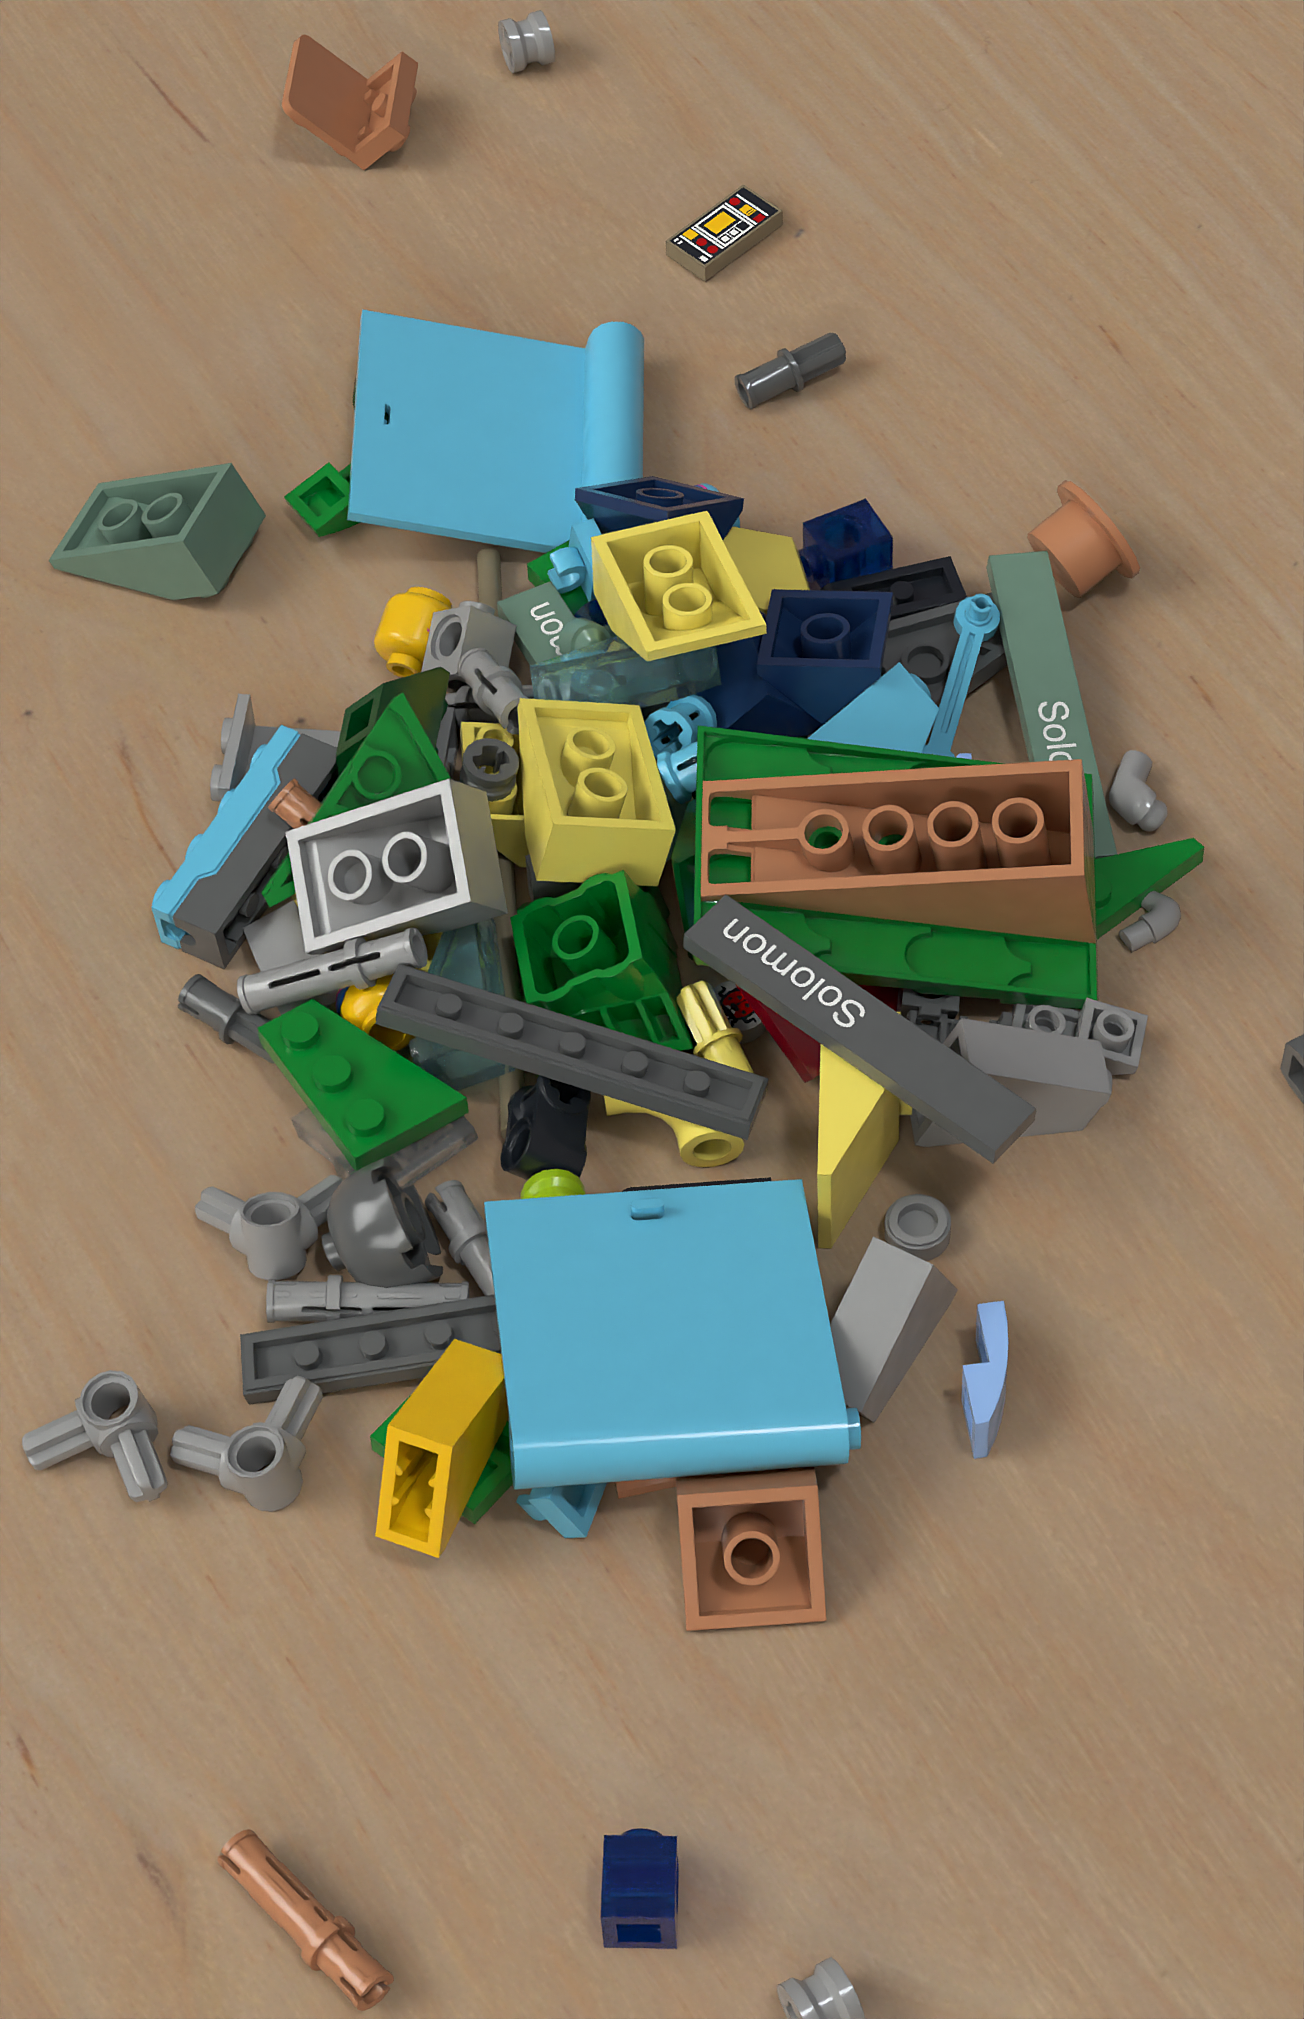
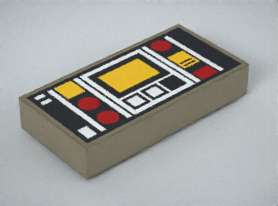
[665,185,783,282]

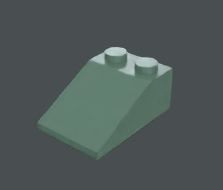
[49,463,266,600]

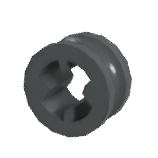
[460,738,519,802]

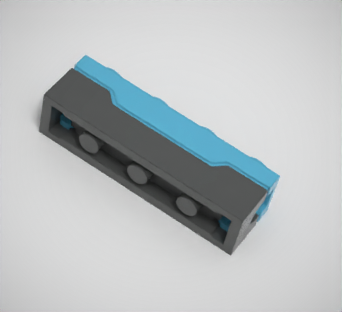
[151,725,339,969]

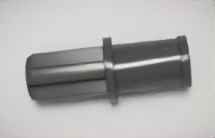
[734,333,846,409]
[178,974,275,1064]

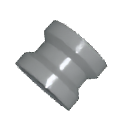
[498,10,555,73]
[777,1957,865,2019]

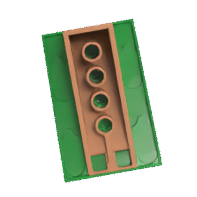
[693,725,1099,1009]

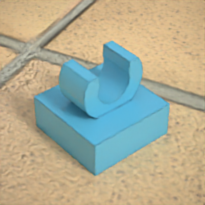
[547,518,602,605]
[516,1483,607,1538]

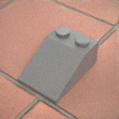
[286,778,508,955]

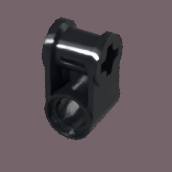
[500,1075,591,1180]

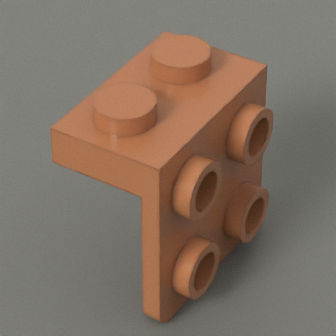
[282,34,418,170]

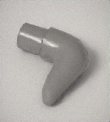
[1119,891,1181,952]

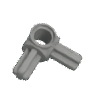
[195,1175,343,1280]
[22,1370,168,1502]
[170,1376,323,1512]

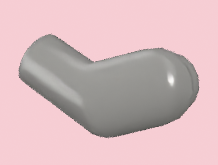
[1109,750,1168,832]

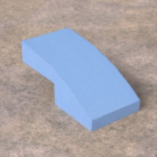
[961,1301,1009,1459]

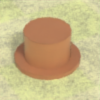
[1027,480,1140,598]

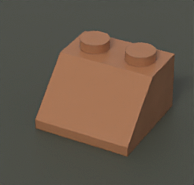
[676,1467,826,1631]

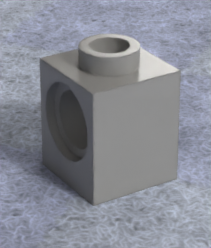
[421,601,517,693]

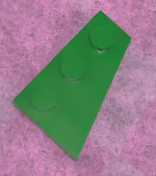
[257,999,469,1172]

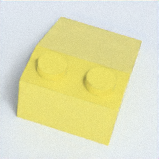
[591,511,767,662]
[517,698,676,886]
[817,1012,912,1249]

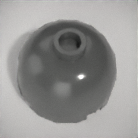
[322,1156,443,1288]

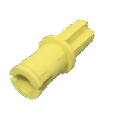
[676,981,754,1074]

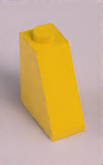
[375,1339,509,1558]

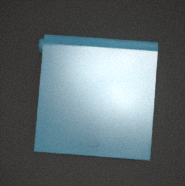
[347,309,644,553]
[484,1179,861,1490]

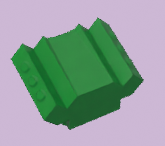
[510,870,697,1051]

